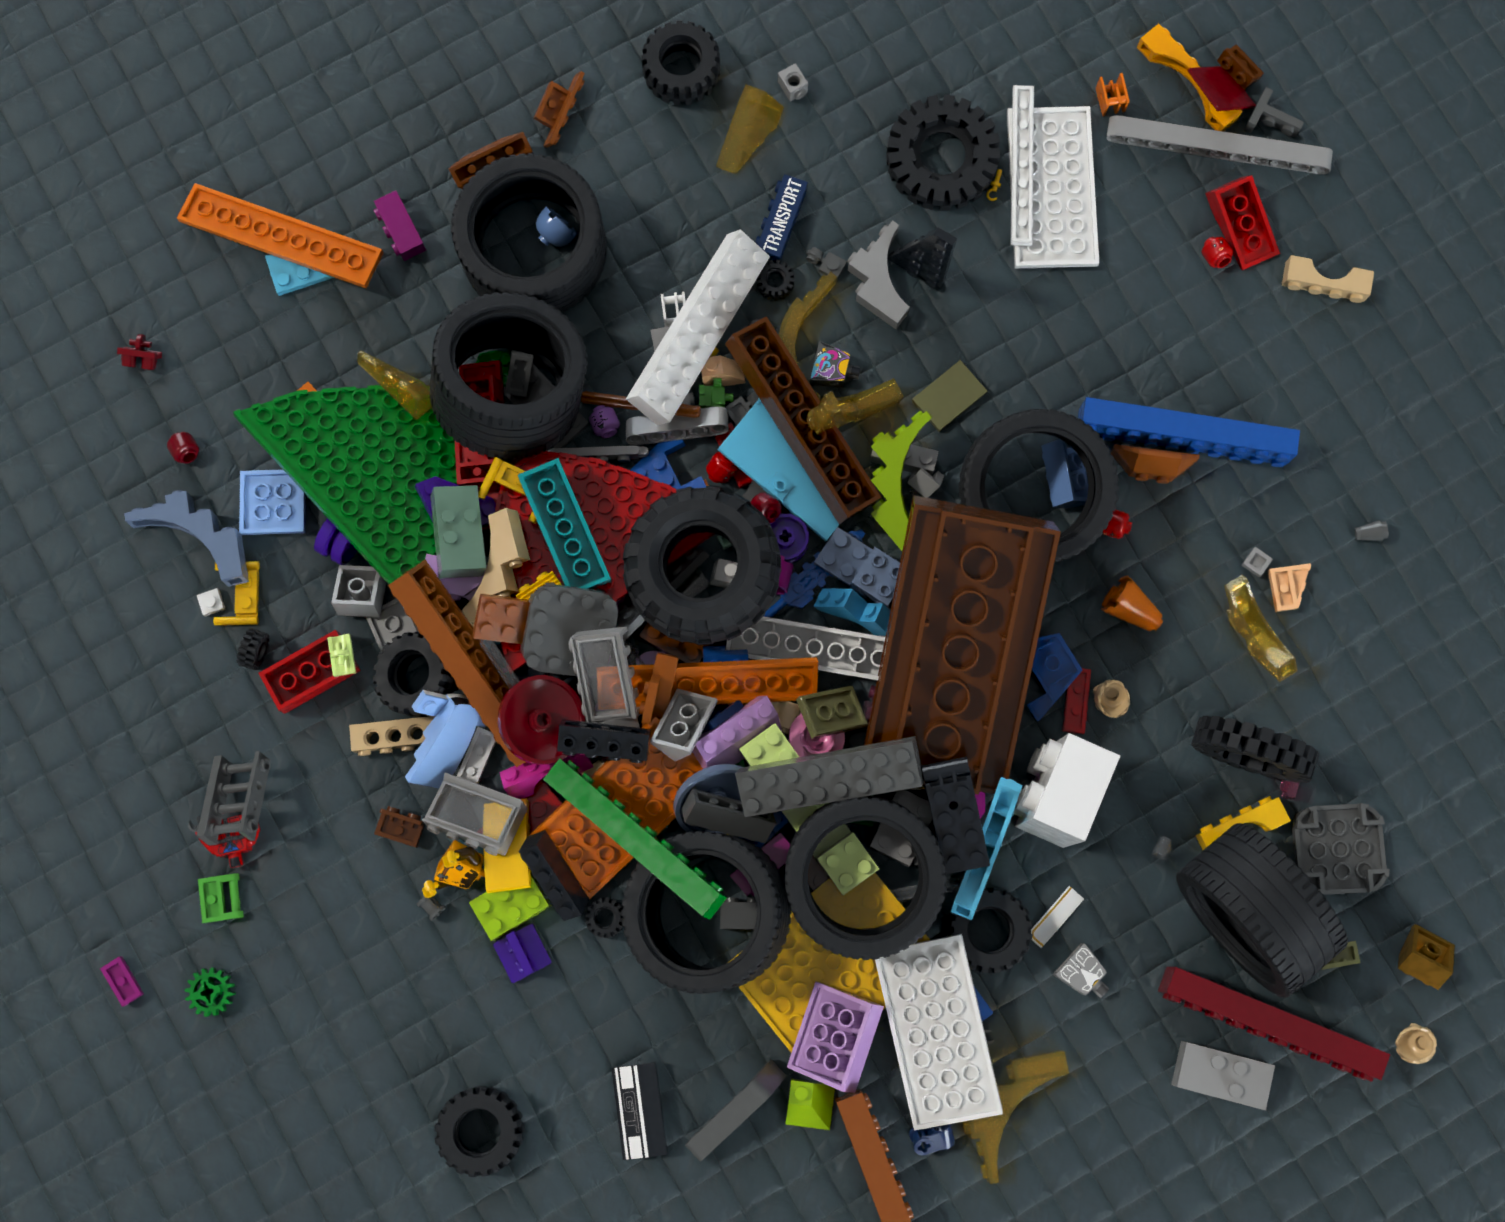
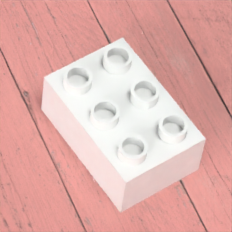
[1013,733,1120,848]

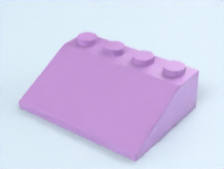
[787,981,884,1093]

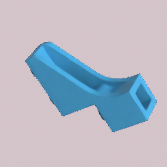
[814,588,891,636]

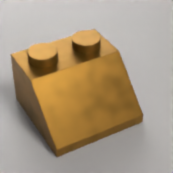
[1398,924,1455,990]

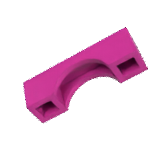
[499,753,594,799]

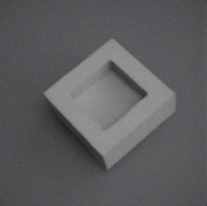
[1241,547,1273,577]

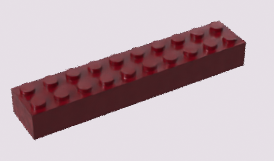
[1157,967,1390,1082]

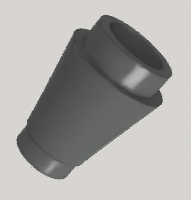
[1354,520,1389,541]

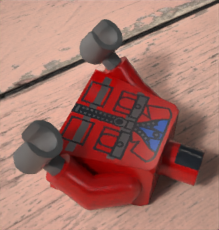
[188,811,260,868]

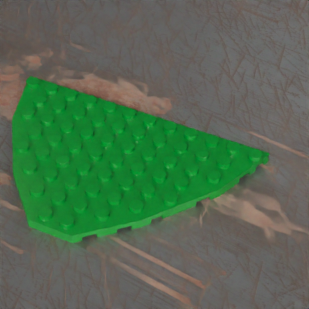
[233,385,457,584]

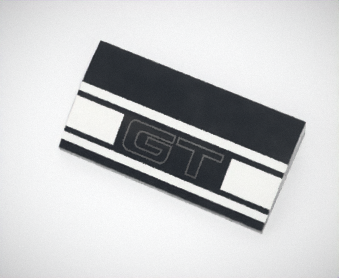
[611,1062,668,1160]

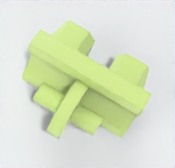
[327,634,356,677]

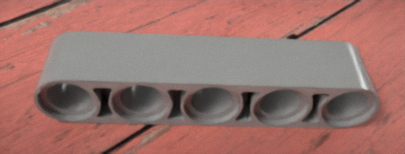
[626,407,728,445]

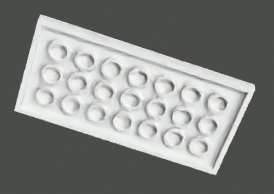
[1007,106,1099,269]
[875,934,1003,1131]

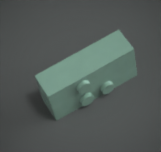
[430,485,486,579]

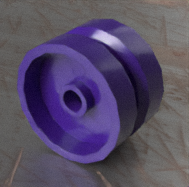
[770,514,809,564]
[314,518,357,565]

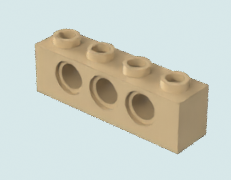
[349,716,435,756]

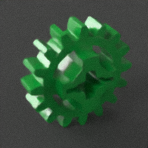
[185,967,236,1017]

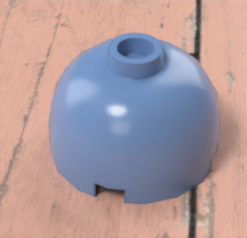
[536,205,578,247]

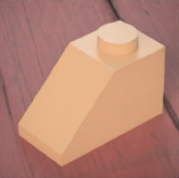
[701,355,745,386]

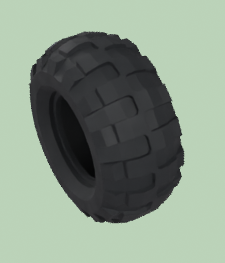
[623,486,781,645]

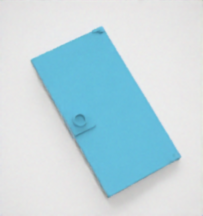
[717,398,839,541]

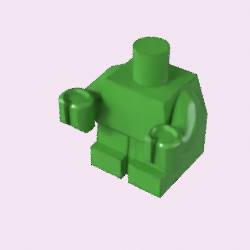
[699,378,733,408]

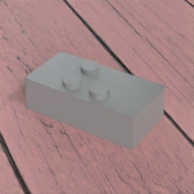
[1171,1041,1275,1110]

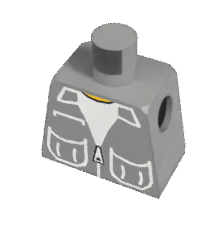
[1053,943,1109,998]

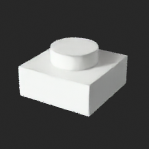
[197,588,225,616]

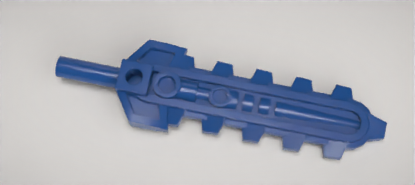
[764,529,865,618]

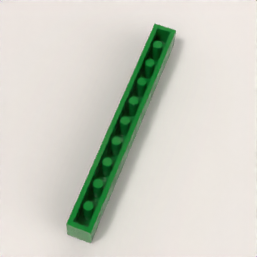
[543,758,727,920]

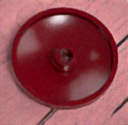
[498,675,585,765]

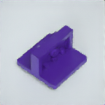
[493,924,552,983]

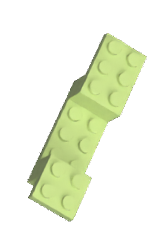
[739,723,879,895]

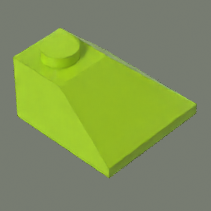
[785,1078,835,1130]

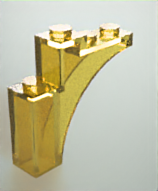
[1224,574,1298,682]

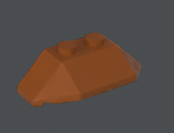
[448,132,533,189]
[1110,444,1200,484]

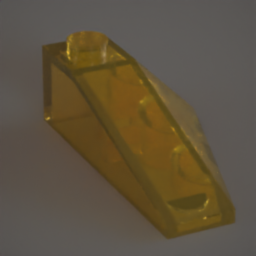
[716,84,784,174]
[357,350,432,420]

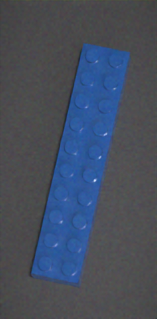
[1078,397,1300,467]

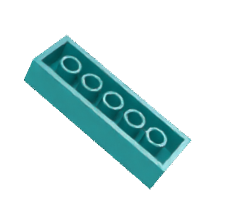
[518,458,611,590]

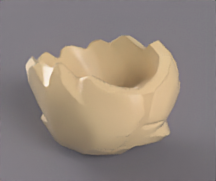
[1093,680,1130,718]
[1395,1023,1437,1064]

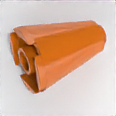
[1101,576,1163,631]

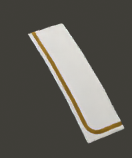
[1031,886,1084,948]

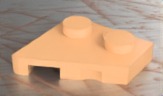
[1268,563,1311,612]

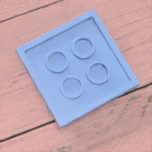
[239,470,306,535]

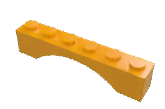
[1137,23,1243,132]

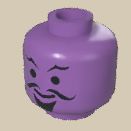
[589,405,620,438]

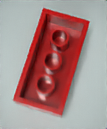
[258,630,361,714]

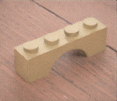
[1282,255,1374,303]

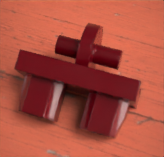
[117,334,162,370]

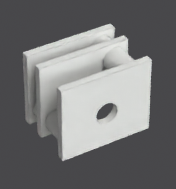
[661,292,686,327]

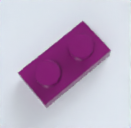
[100,956,144,1007]

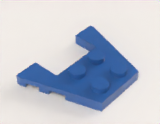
[630,440,706,490]
[1027,633,1083,722]

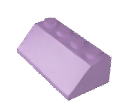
[692,696,782,769]

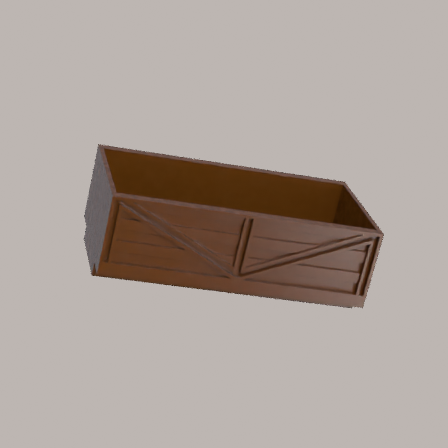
[864,495,1061,795]

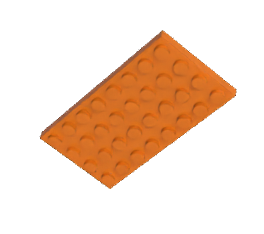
[529,715,703,899]

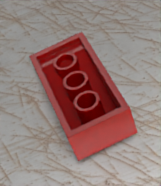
[1205,175,1280,270]

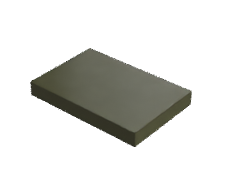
[912,360,988,432]
[796,686,868,739]

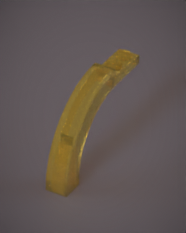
[779,272,837,401]

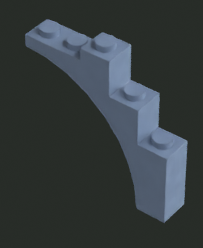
[124,490,249,587]

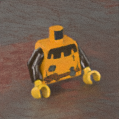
[422,840,485,898]

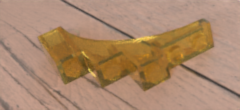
[807,378,904,434]
[963,1050,1069,1184]

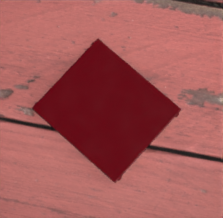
[1188,66,1256,111]

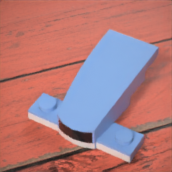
[405,690,486,788]

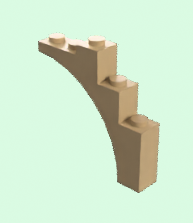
[461,508,530,628]

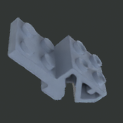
[814,527,900,607]

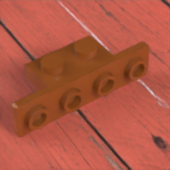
[533,71,585,148]
[639,652,679,728]

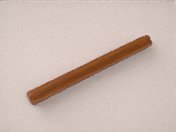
[581,391,701,418]

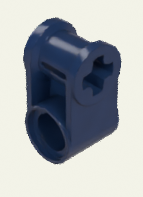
[909,1124,955,1156]

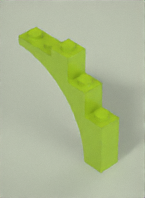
[871,410,933,551]

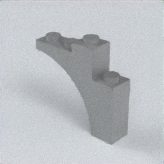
[847,220,910,329]

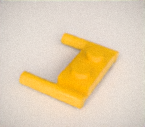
[478,457,537,524]
[213,561,260,626]

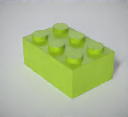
[469,872,551,941]

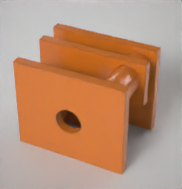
[1095,73,1130,116]

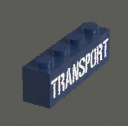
[755,174,808,263]

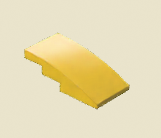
[483,798,531,893]

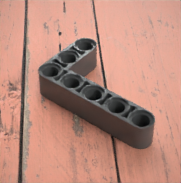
[685,1059,787,1162]

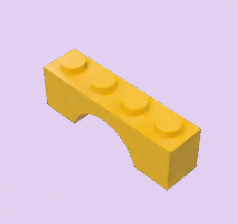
[1195,796,1291,850]

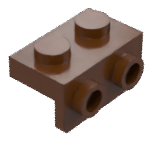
[1217,44,1264,90]
[374,806,425,848]

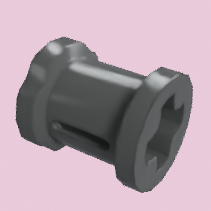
[416,897,446,921]

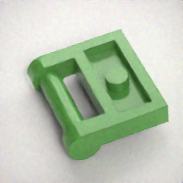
[198,873,244,923]

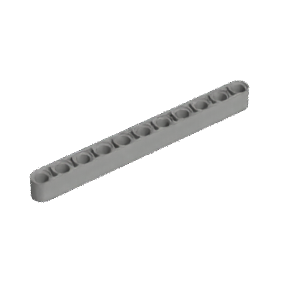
[1106,115,1333,174]

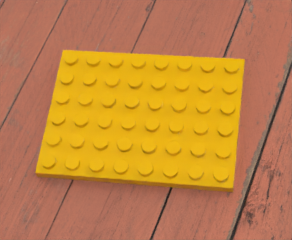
[728,873,930,1053]

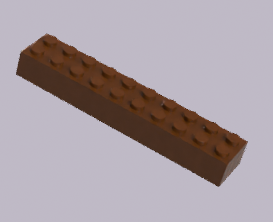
[725,316,881,525]

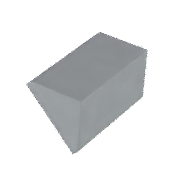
[650,689,718,761]

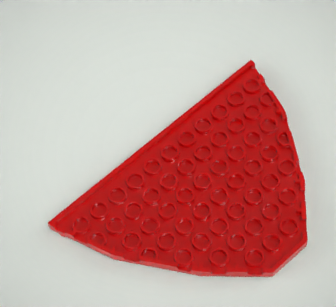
[495,451,714,674]

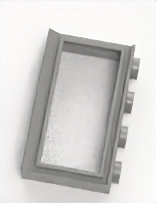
[569,626,640,722]
[422,772,528,856]

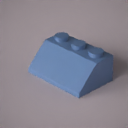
[1041,439,1088,508]

